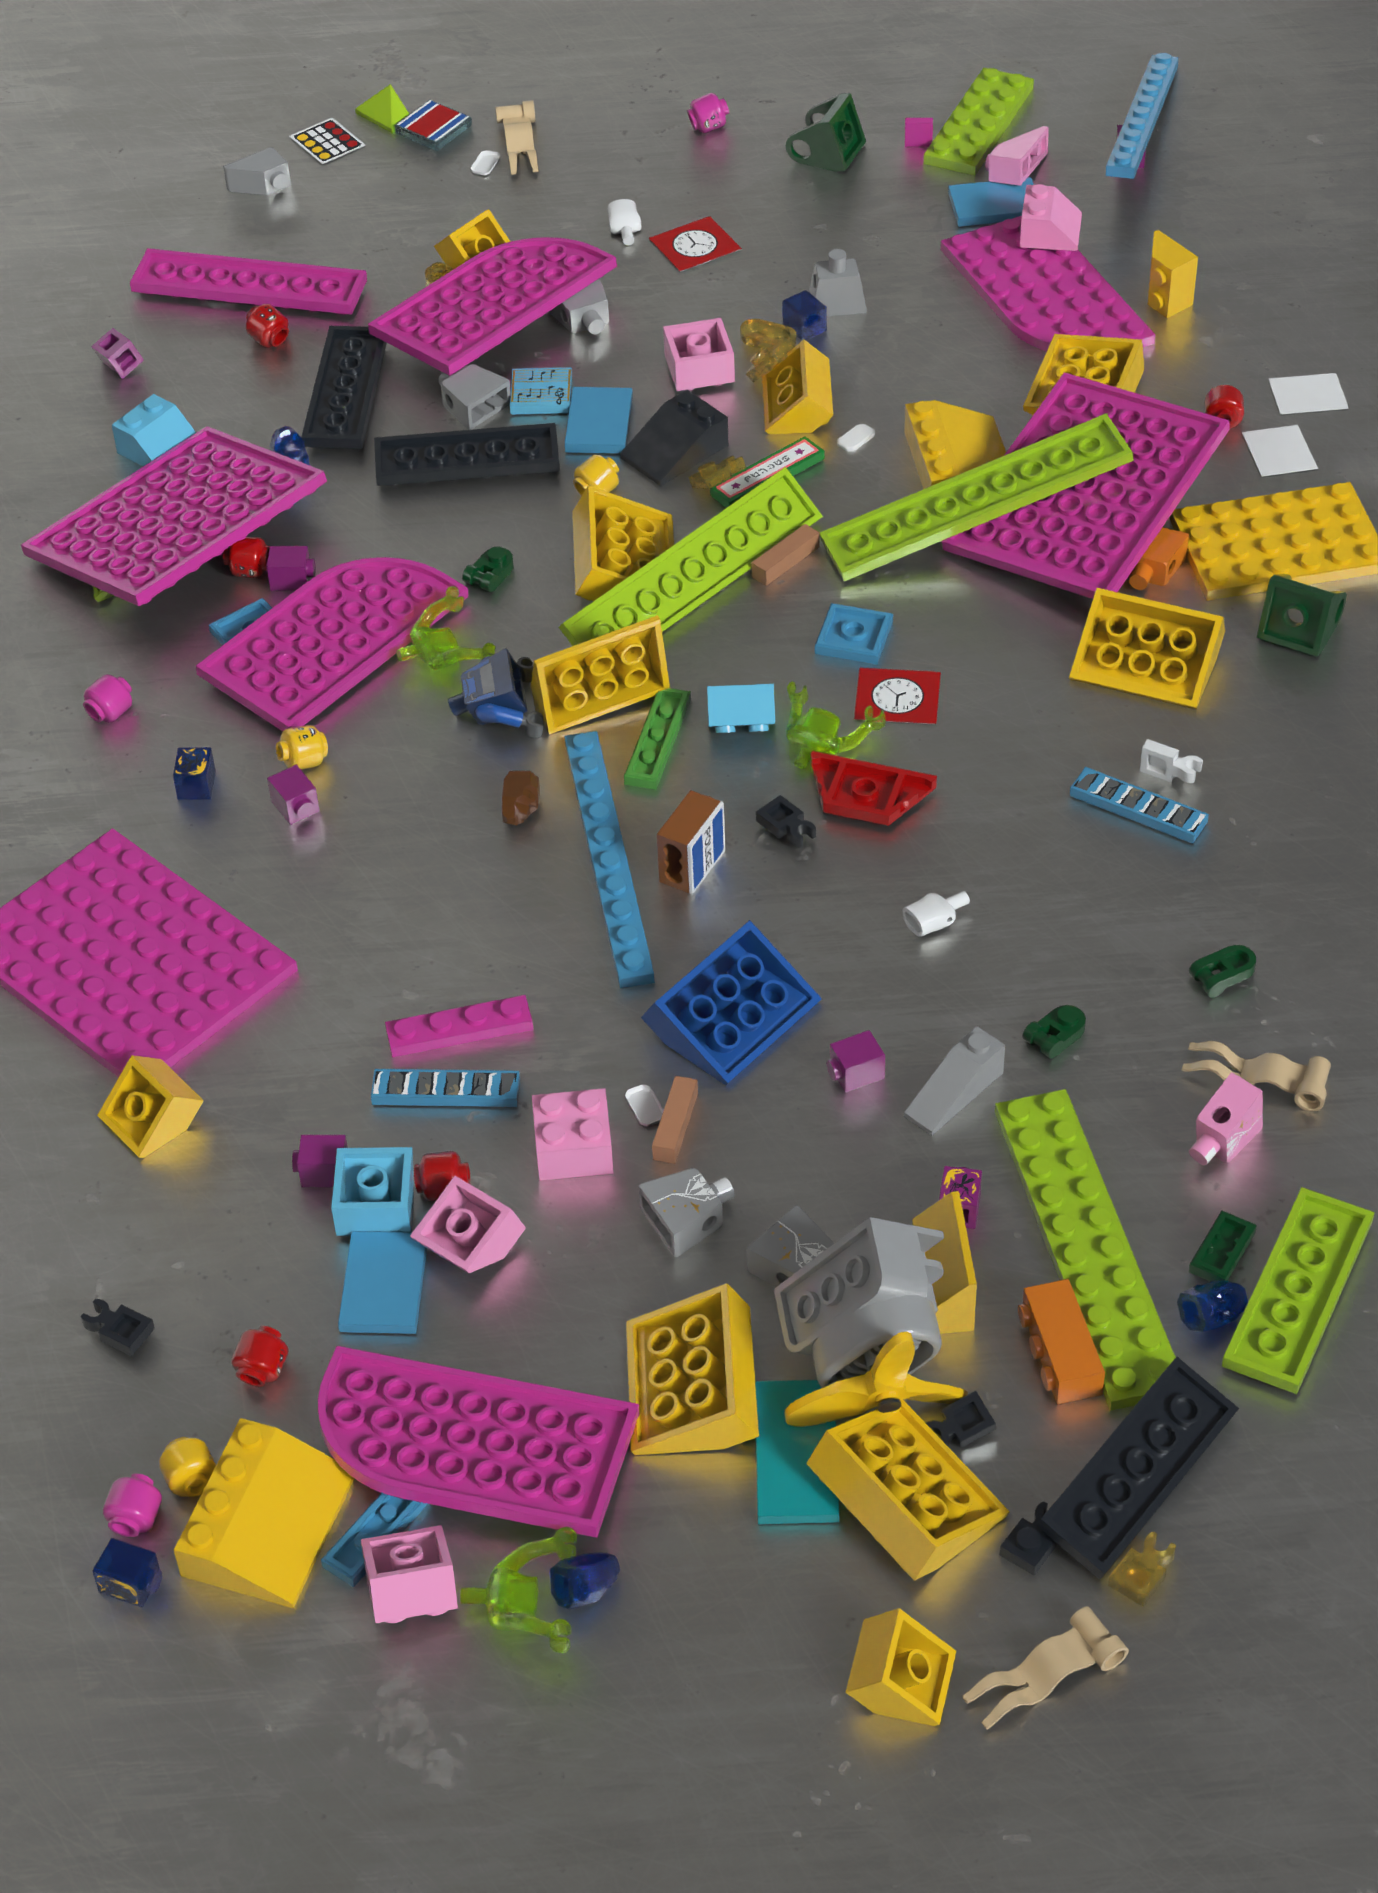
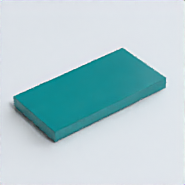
[755,1380,839,1525]

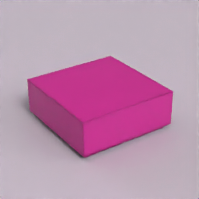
[905,118,933,147]

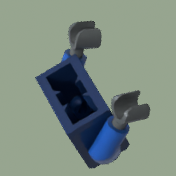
[448,648,544,738]

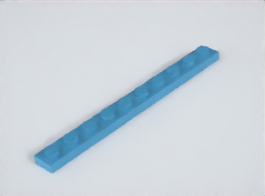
[1106,53,1179,179]
[564,731,655,988]

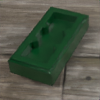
[1189,1210,1257,1287]

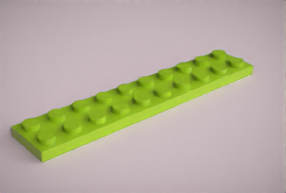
[820,413,1134,581]
[558,467,823,646]
[995,1089,1176,1411]

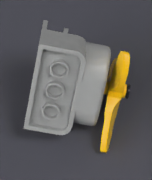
[774,1217,969,1427]

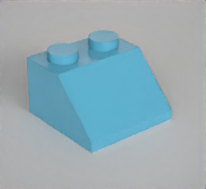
[112,394,196,466]
[707,684,775,733]
[331,1147,414,1236]

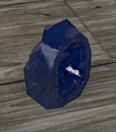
[269,426,310,465]
[1177,1280,1248,1332]
[550,1552,620,1610]

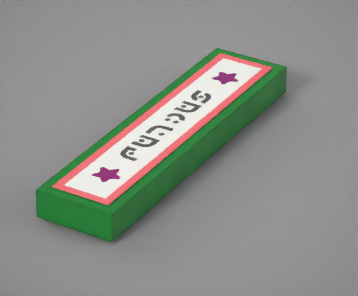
[710,436,825,508]

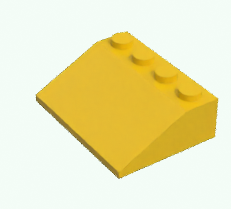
[1023,334,1144,415]
[904,400,1006,489]
[572,485,674,601]
[1069,588,1225,710]
[531,615,670,735]
[626,1283,759,1455]
[806,1400,1010,1581]
[174,1418,355,1609]

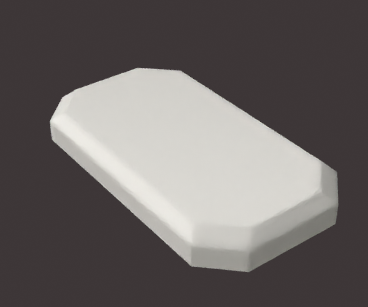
[471,150,501,176]
[837,424,875,452]
[625,1085,664,1127]

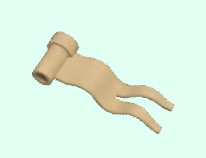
[495,100,539,175]
[1181,1041,1331,1112]
[962,1607,1129,1730]

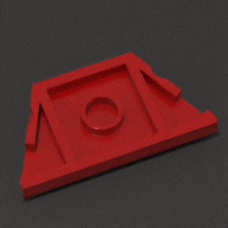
[811,751,937,826]

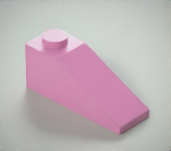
[985,126,1048,186]

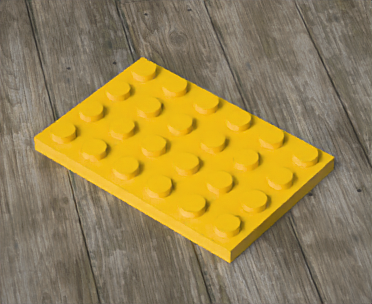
[1170,482,1378,601]

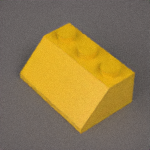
[762,339,833,434]
[912,1191,977,1334]

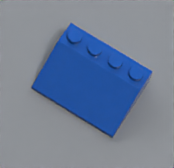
[641,920,822,1086]

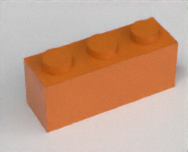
[1018,1279,1105,1405]

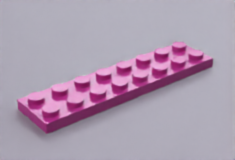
[130,248,367,315]

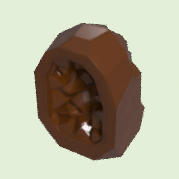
[502,771,540,826]

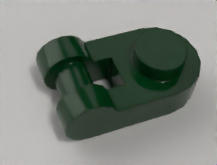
[462,546,514,592]
[1189,945,1256,998]
[1022,1005,1086,1059]

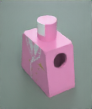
[1189,1072,1263,1165]

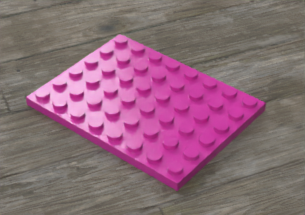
[941,372,1230,599]
[21,426,327,606]
[0,828,298,1078]

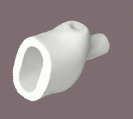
[607,199,641,246]
[903,891,970,937]

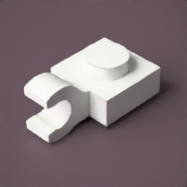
[1140,739,1203,783]

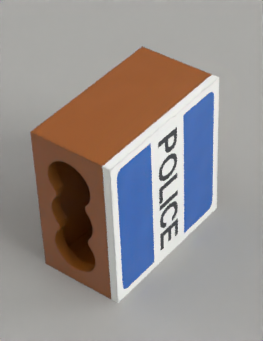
[657,790,725,895]

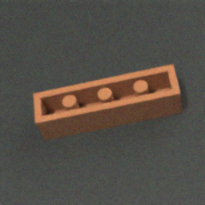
[751,524,820,586]
[652,1076,698,1164]

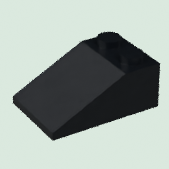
[620,390,729,486]

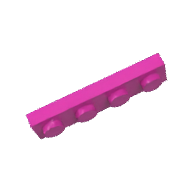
[385,995,533,1058]

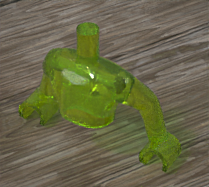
[396,586,496,670]
[786,681,886,769]
[460,1527,577,1653]

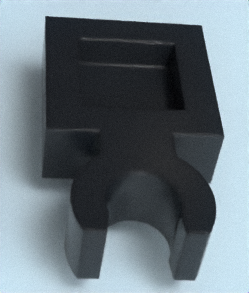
[756,795,816,848]
[81,1299,155,1356]
[926,1391,996,1448]
[999,1501,1057,1575]

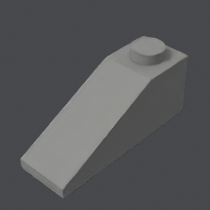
[904,1026,1005,1136]

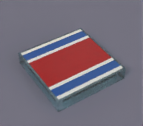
[395,100,472,151]

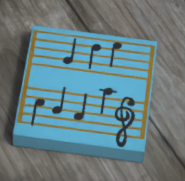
[510,367,572,415]

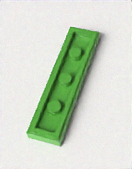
[624,688,691,790]

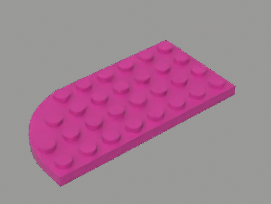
[940,216,1155,352]
[368,237,617,376]
[196,557,468,731]
[318,1346,639,1538]

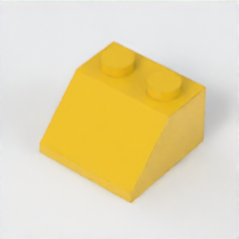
[434,209,510,271]
[1147,230,1198,318]
[97,1055,204,1158]
[845,1608,956,1726]

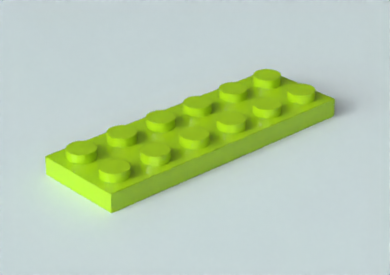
[923,67,1034,176]
[1222,1187,1375,1394]

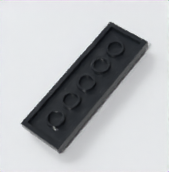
[301,326,387,449]
[374,423,560,486]
[1036,1356,1239,1580]

